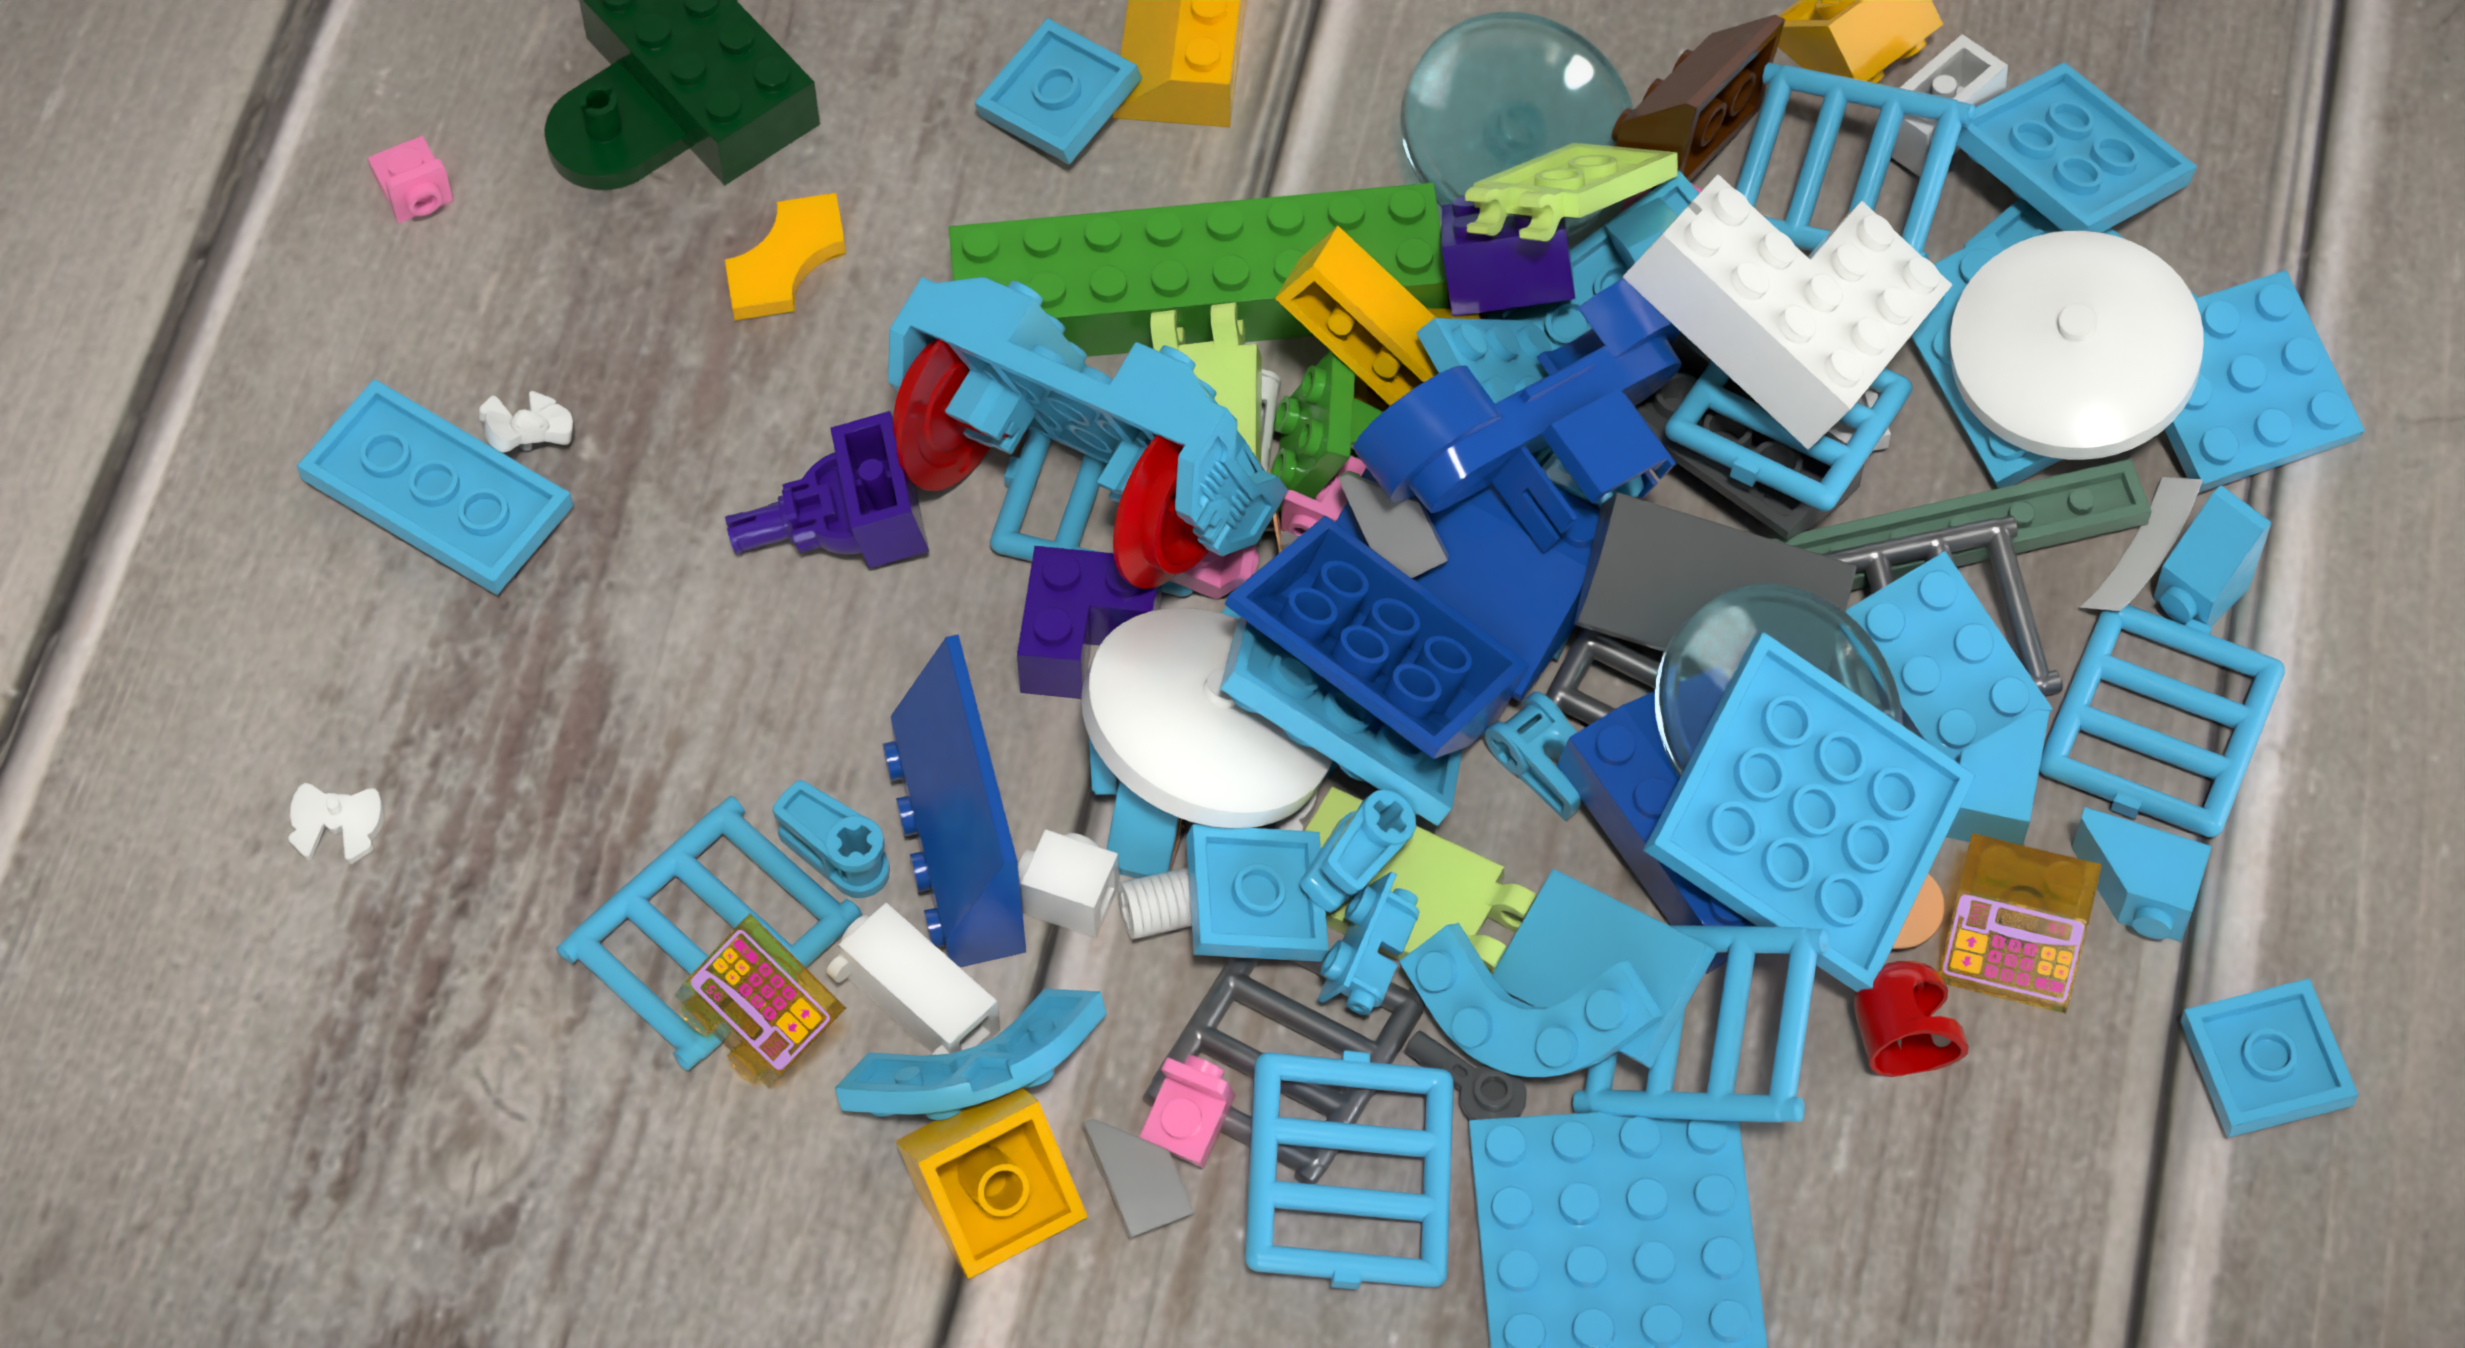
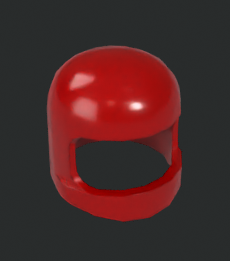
[1854,961,1969,1077]

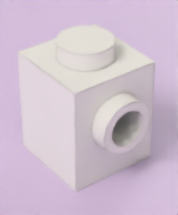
[1018,829,1120,938]

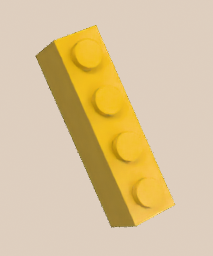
[1275,226,1439,406]

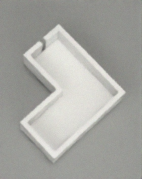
[1623,174,1952,450]

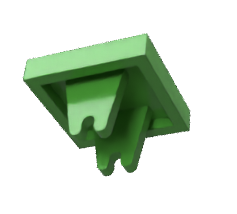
[1271,350,1383,512]

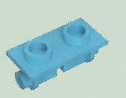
[1317,871,1420,1015]

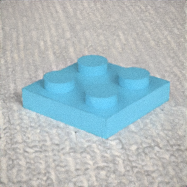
[974,18,1142,165]
[1186,824,1329,962]
[2180,978,2359,1138]

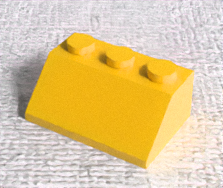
[1112,0,1247,128]

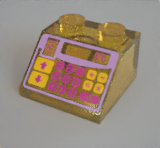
[1938,833,2102,1014]
[675,913,846,1089]

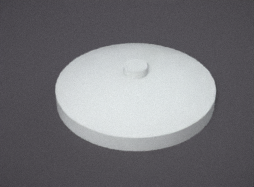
[1950,231,2204,460]
[1081,608,1332,829]

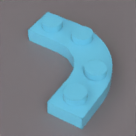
[1399,923,1664,1077]
[835,989,1107,1120]

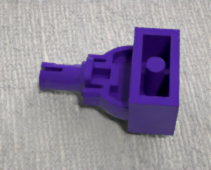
[725,411,929,568]

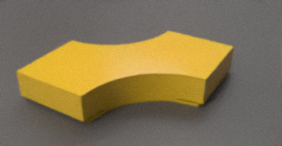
[725,193,846,321]

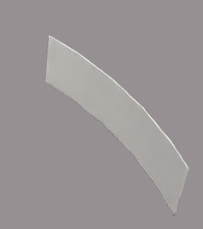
[2080,477,2203,611]

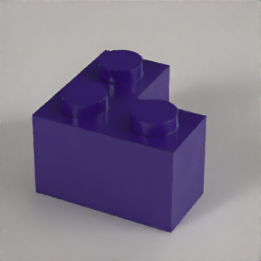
[1442,195,1575,316]
[1017,546,1162,699]

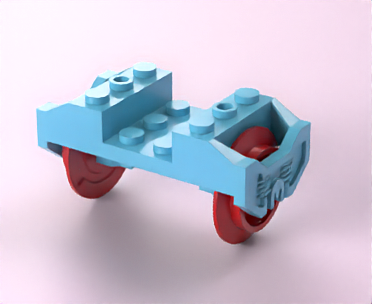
[888,277,1288,589]

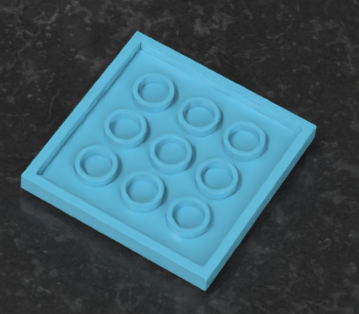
[1643,632,1975,992]
[1468,1112,1768,1348]

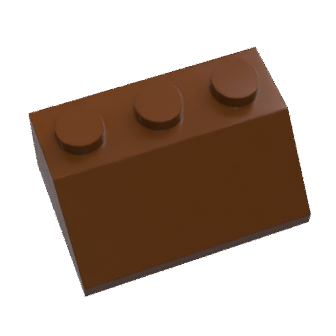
[1611,14,1785,190]

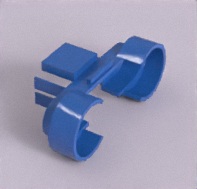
[1353,278,1681,553]

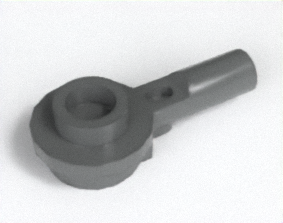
[1405,1030,1527,1120]

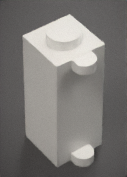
[826,903,1001,1055]

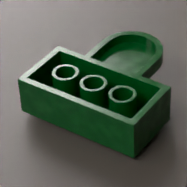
[544,0,820,190]

